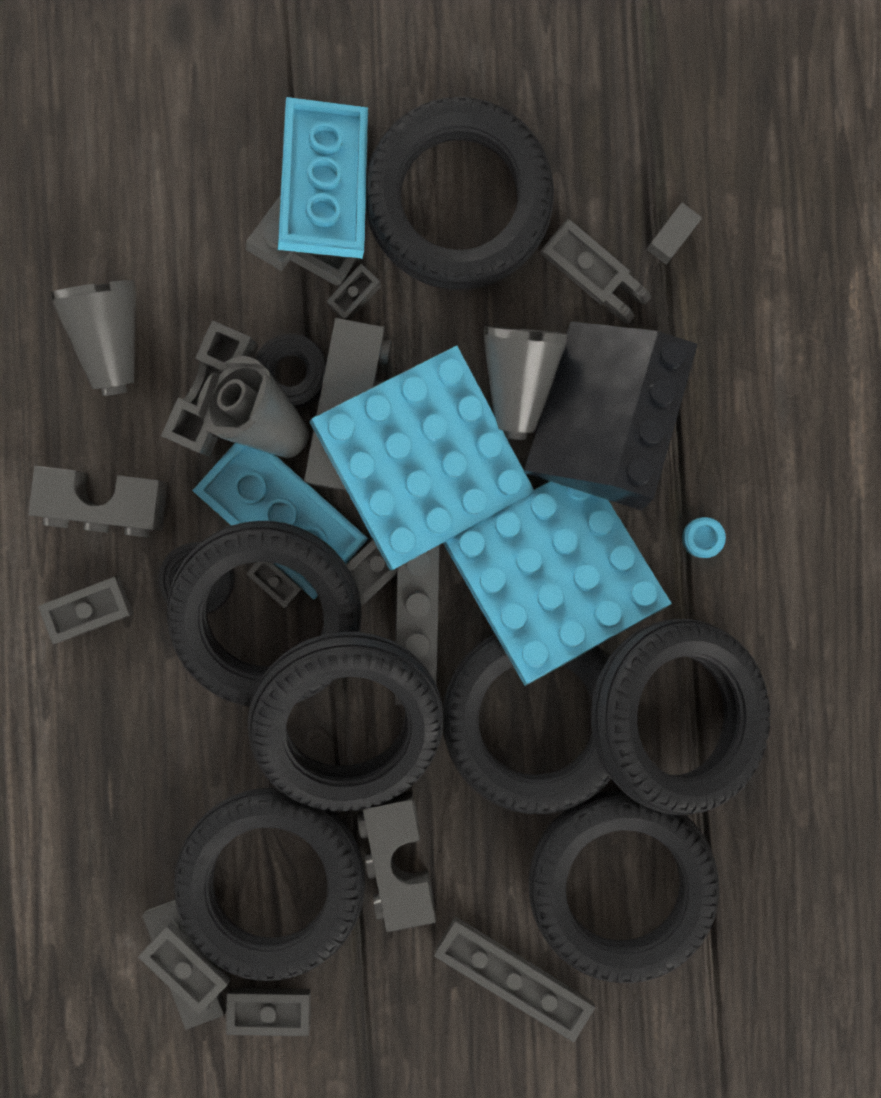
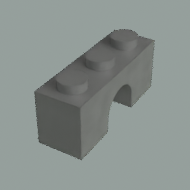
[161,320,259,457]
[28,466,168,538]
[357,791,436,932]

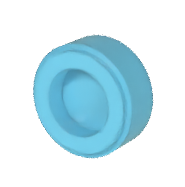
[682,517,726,558]

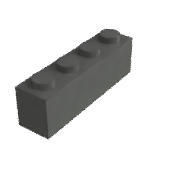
[304,318,392,491]

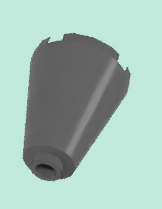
[50,280,136,396]
[483,326,567,440]
[197,356,309,458]

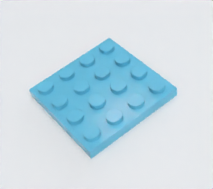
[310,346,535,571]
[443,481,672,686]

